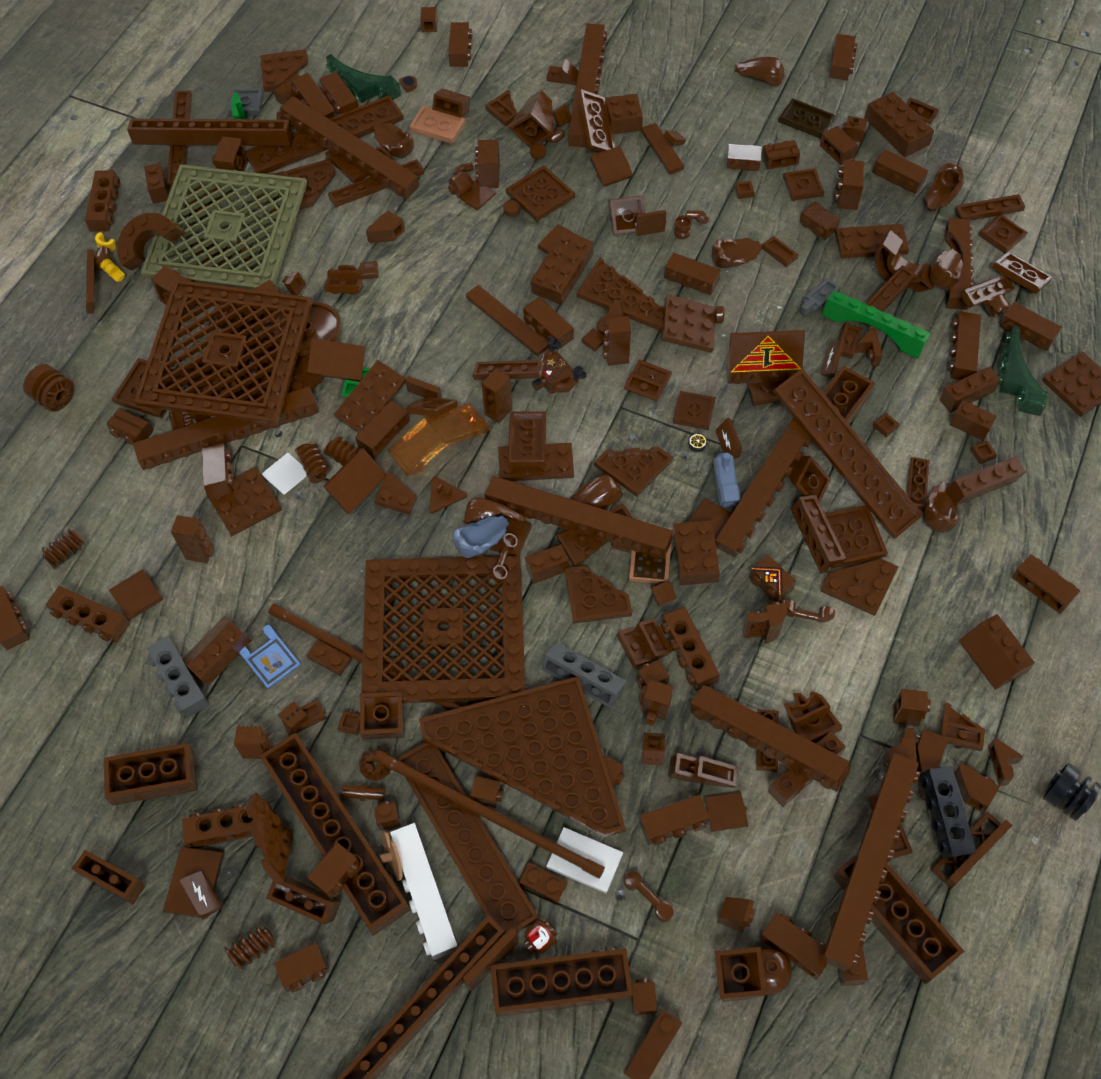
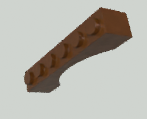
[945,218,974,310]

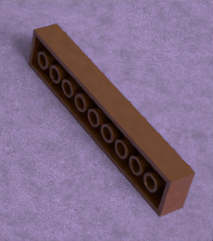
[259,732,410,936]

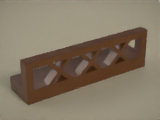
[791,495,846,574]
[931,812,1013,889]

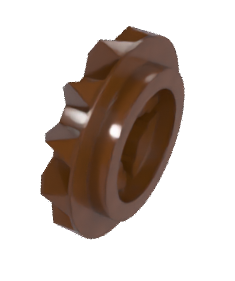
[359,747,391,781]

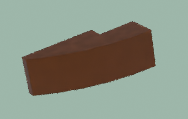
[668,753,738,788]

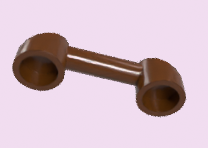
[490,533,518,582]
[780,599,835,623]
[624,871,673,922]

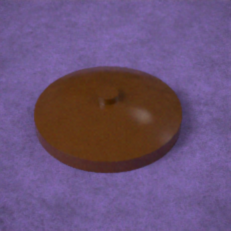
[271,301,341,356]

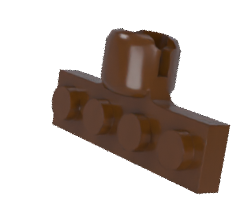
[960,275,1015,318]

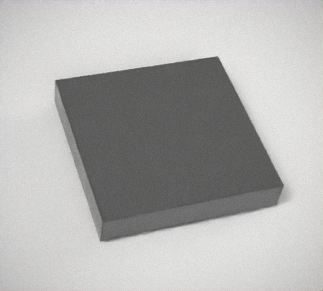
[228,89,263,116]

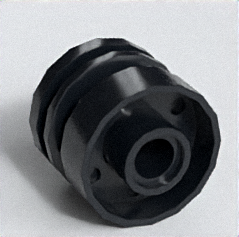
[1042,763,1101,821]

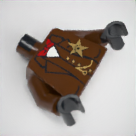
[532,337,586,394]

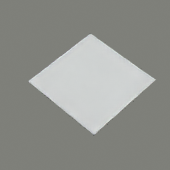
[262,453,307,495]

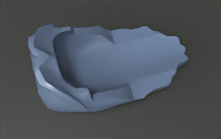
[453,516,509,558]

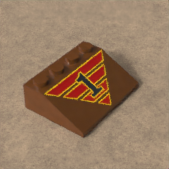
[726,330,805,384]

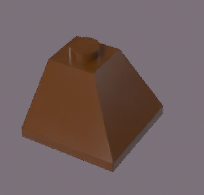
[789,455,831,503]

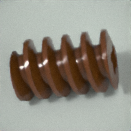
[324,437,359,466]
[295,443,330,483]
[42,528,86,570]
[224,922,276,970]

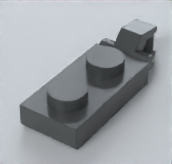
[800,278,841,317]

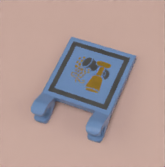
[239,625,301,689]

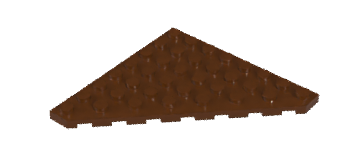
[419,676,626,837]

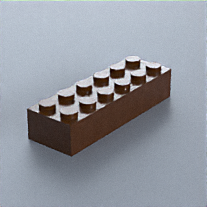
[833,854,965,985]
[491,948,633,1017]

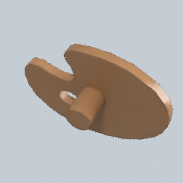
[379,831,402,881]

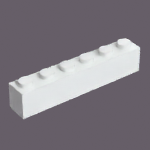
[390,823,458,960]

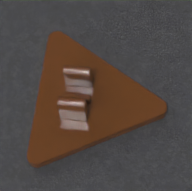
[430,477,467,513]

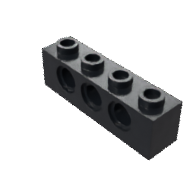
[920,766,976,859]

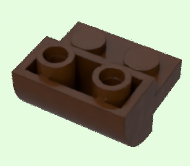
[743,602,787,644]

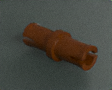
[341,784,385,801]

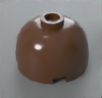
[761,948,792,996]

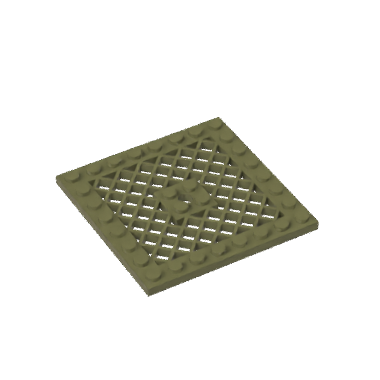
[141,164,307,290]

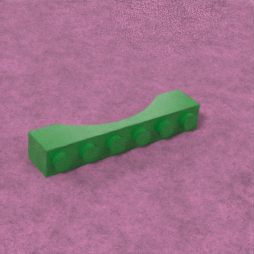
[822,290,931,359]

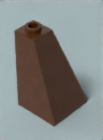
[508,90,554,148]

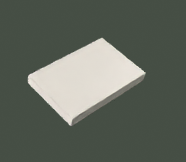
[547,827,623,894]

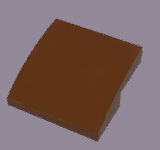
[590,146,633,187]
[624,359,672,402]
[616,618,672,669]

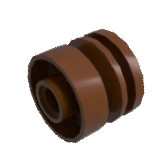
[23,364,75,412]

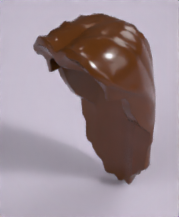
[735,57,785,86]
[373,122,414,159]
[925,163,964,211]
[711,238,763,268]
[930,249,964,290]
[570,475,623,509]
[925,482,959,533]
[463,498,525,524]

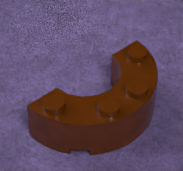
[117,213,185,271]
[874,230,935,292]

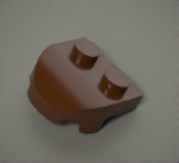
[325,265,362,294]

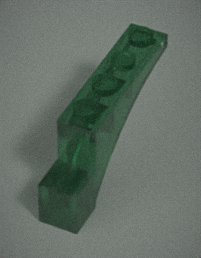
[326,54,401,103]
[998,326,1048,416]

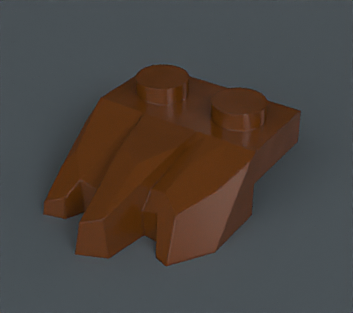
[784,691,842,743]

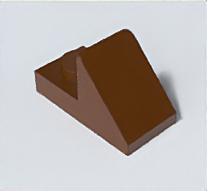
[547,59,579,85]
[855,327,882,367]
[642,733,665,766]
[988,739,1023,786]

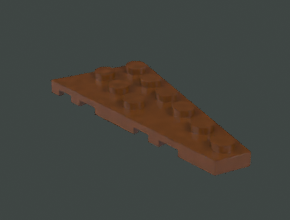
[577,257,664,331]

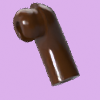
[545,129,565,143]
[453,162,474,175]
[686,210,709,225]

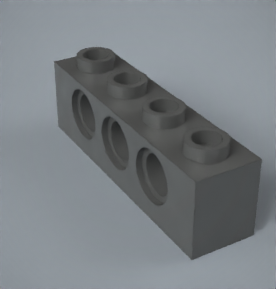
[147,636,209,718]
[541,643,626,708]

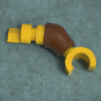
[94,232,125,282]

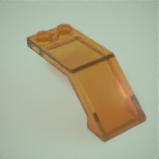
[388,403,490,476]

